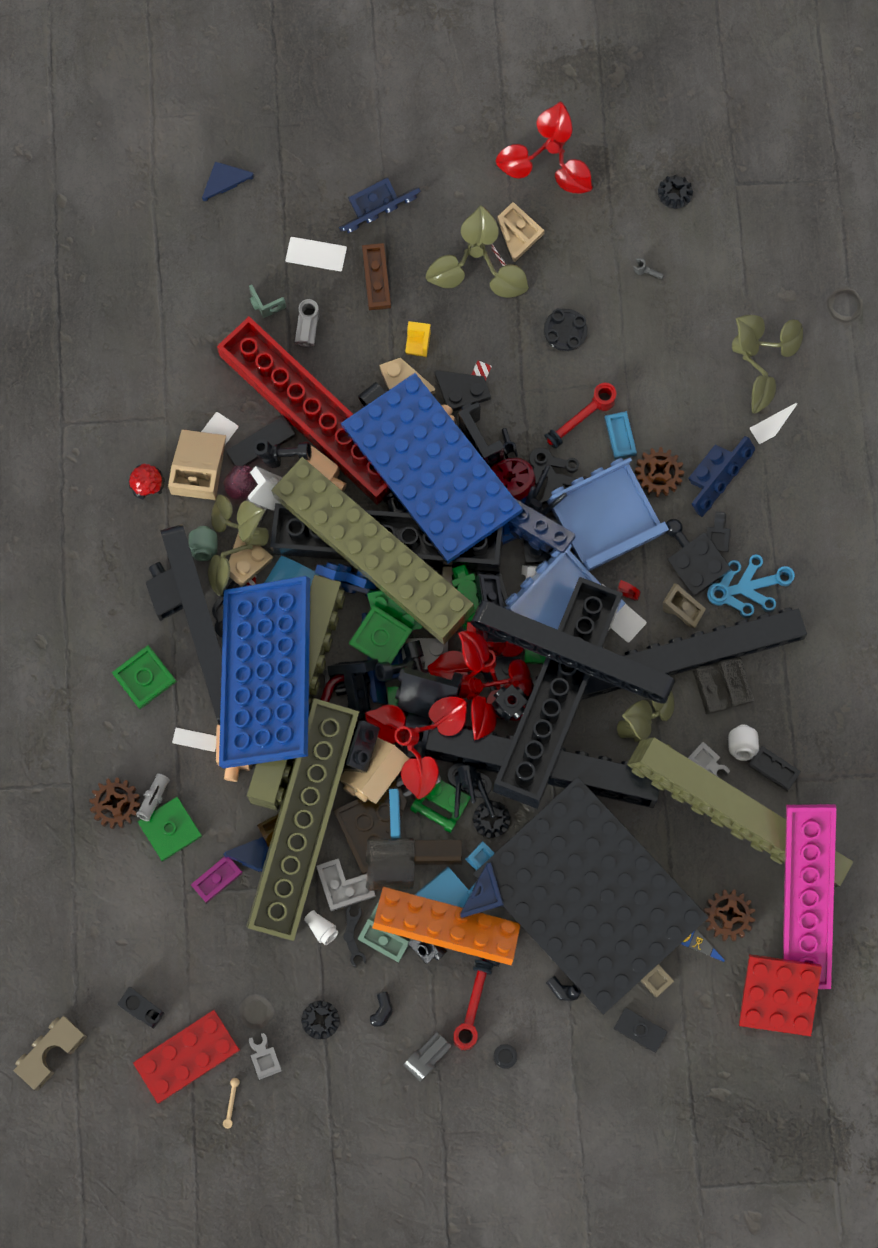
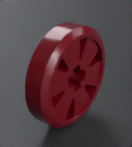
[491,458,536,500]

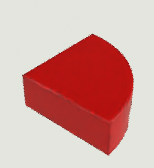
[617,580,641,601]

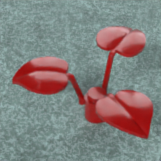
[496,101,593,194]
[458,631,533,740]
[427,641,525,721]
[365,697,467,799]

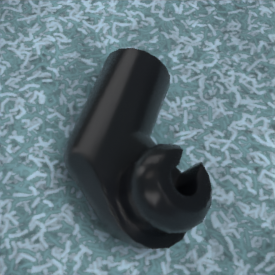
[546,976,581,1001]
[370,992,393,1027]

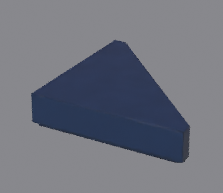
[202,162,254,201]
[223,837,269,872]
[460,862,503,918]

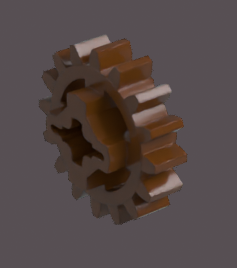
[634,447,684,497]
[89,777,141,829]
[703,889,755,941]

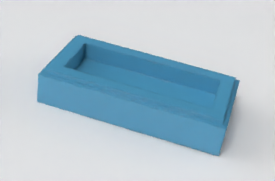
[604,411,637,460]
[389,789,401,840]

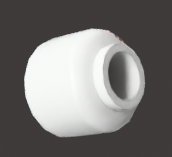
[728,725,759,761]

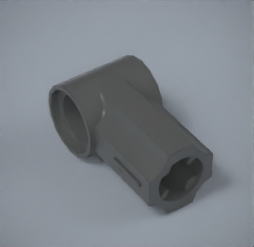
[403,1032,452,1082]

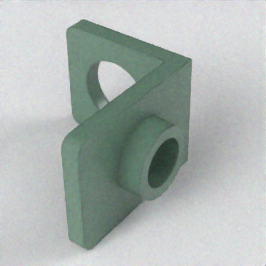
[249,285,286,318]

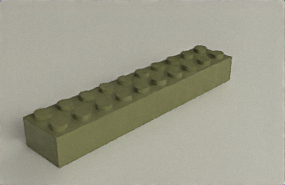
[271,457,475,645]
[247,575,346,811]
[246,698,359,941]
[627,737,853,887]

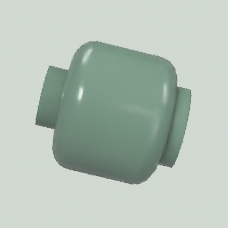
[188,526,218,561]

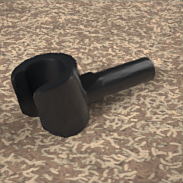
[502,428,518,459]

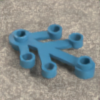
[707,554,795,618]

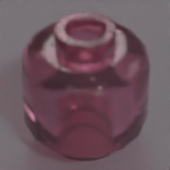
[223,465,257,499]

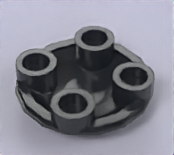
[544,308,588,351]

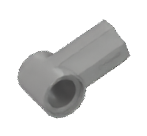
[295,299,320,347]

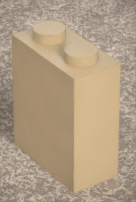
[340,737,410,804]

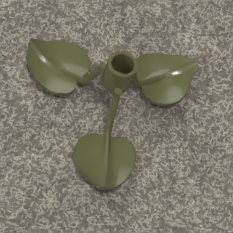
[426,205,529,298]
[732,315,803,413]
[208,495,269,597]
[617,690,674,749]

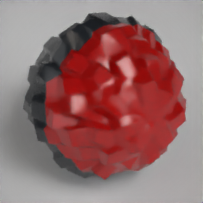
[129,463,165,500]

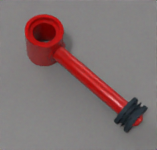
[544,383,616,449]
[453,960,494,1050]

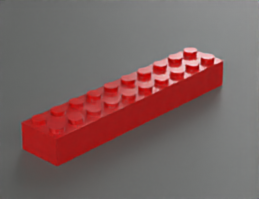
[217,316,391,505]

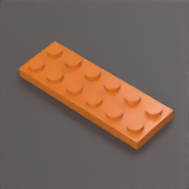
[372,887,520,965]

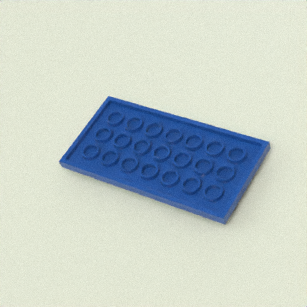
[341,373,523,563]
[219,576,310,769]

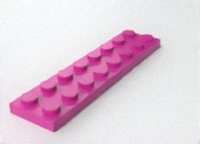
[783,804,836,989]

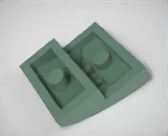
[358,902,411,963]

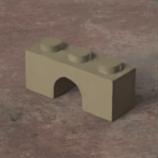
[13,1016,88,1091]

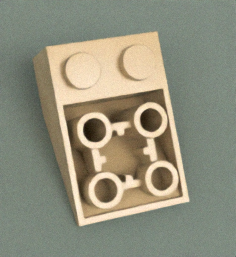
[168,430,226,500]

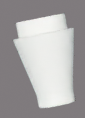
[304,910,339,945]

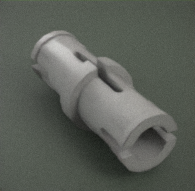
[136,774,170,821]

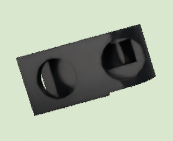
[117,987,165,1029]

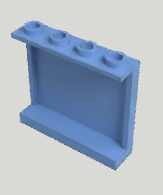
[547,457,669,571]
[504,544,626,630]

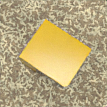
[405,321,431,357]

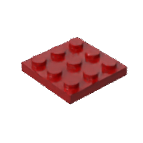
[739,954,822,1036]

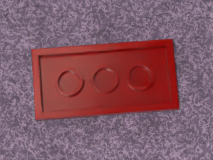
[133,1010,240,1104]

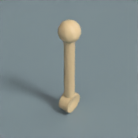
[223,1078,240,1129]

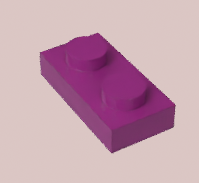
[191,857,243,904]

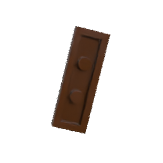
[362,243,391,310]

